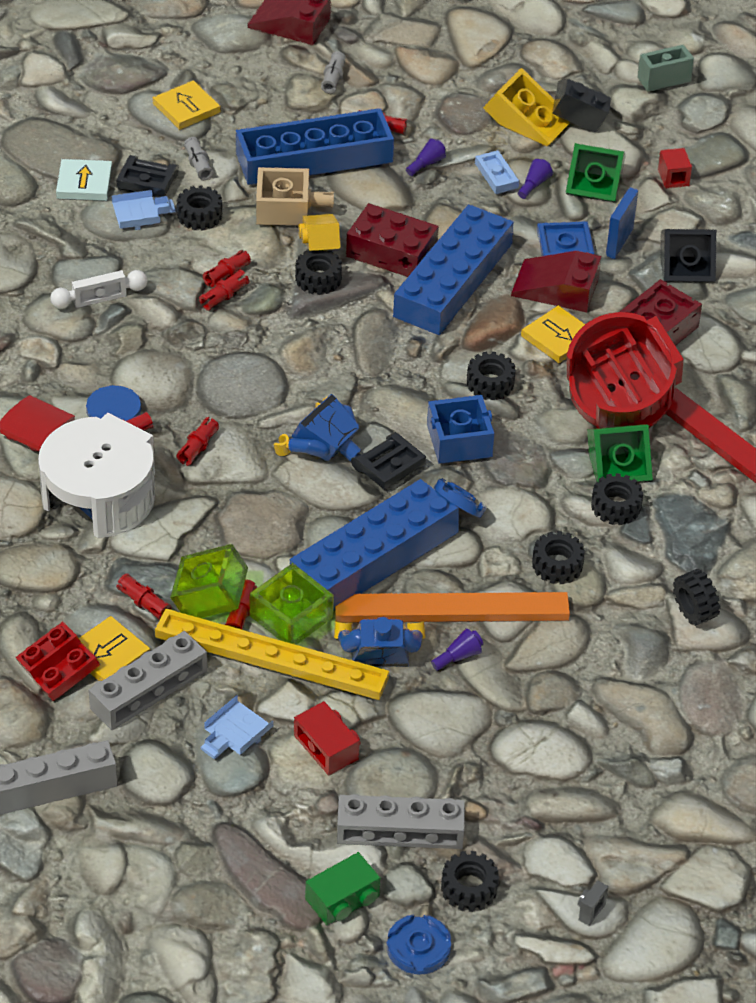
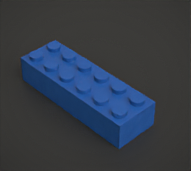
[236,108,394,185]
[393,204,514,336]
[289,479,459,614]

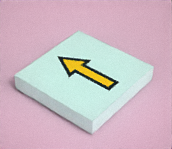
[56,159,112,201]

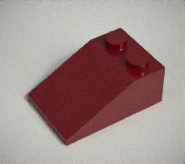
[247,0,331,45]
[511,251,602,313]

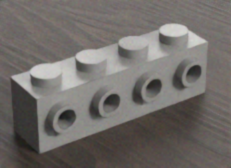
[88,631,207,731]
[0,740,117,815]
[337,794,464,849]

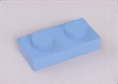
[475,151,519,194]

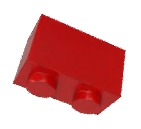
[294,701,361,776]

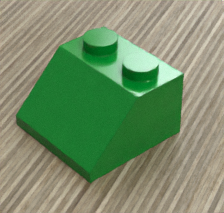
[566,143,626,202]
[587,424,653,482]

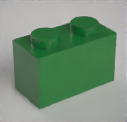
[305,852,381,926]

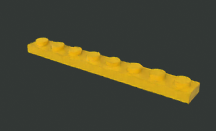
[155,609,389,700]

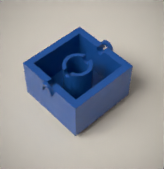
[427,395,494,464]

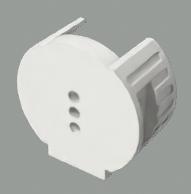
[38,413,155,538]

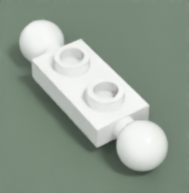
[50,270,147,309]

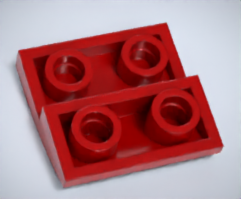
[0,395,75,451]
[15,621,100,701]

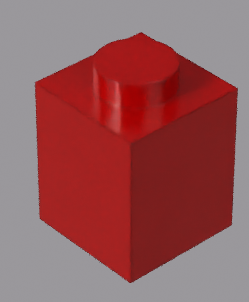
[658,148,692,189]

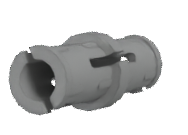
[321,52,346,93]
[184,137,213,181]

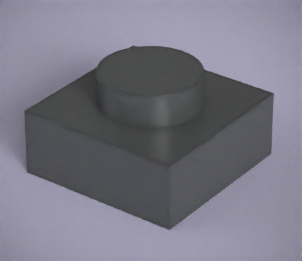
[577,880,609,926]

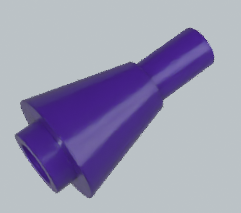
[406,138,446,176]
[517,159,553,199]
[431,628,484,671]

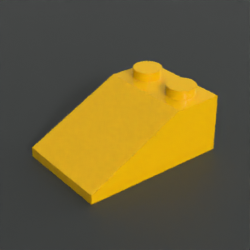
[483,68,570,146]

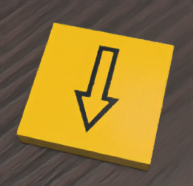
[153,80,221,130]
[521,305,585,363]
[79,616,150,681]

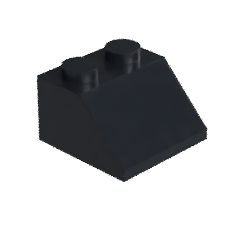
[552,78,611,133]
[660,229,716,282]

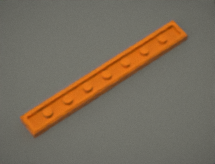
[335,592,570,623]

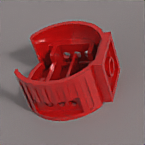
[567,312,684,428]

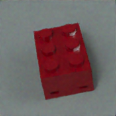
[346,203,439,277]
[619,279,702,346]

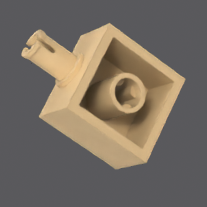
[256,168,334,226]

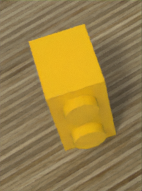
[298,214,340,251]

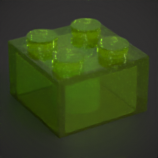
[170,544,248,618]
[250,563,334,645]

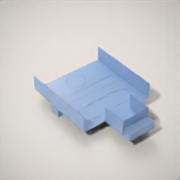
[112,190,175,230]
[201,694,273,759]

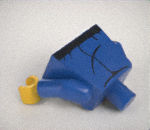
[274,394,362,462]
[334,617,426,667]

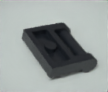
[116,155,179,197]
[351,432,426,490]

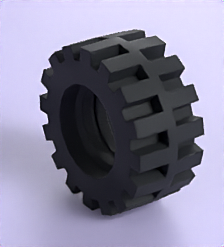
[177,185,223,231]
[295,250,342,295]
[467,352,516,400]
[591,473,643,525]
[532,531,585,584]
[673,569,721,626]
[441,851,499,912]

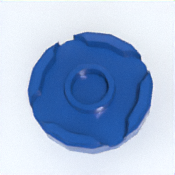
[86,385,141,421]
[434,478,487,518]
[386,915,451,975]

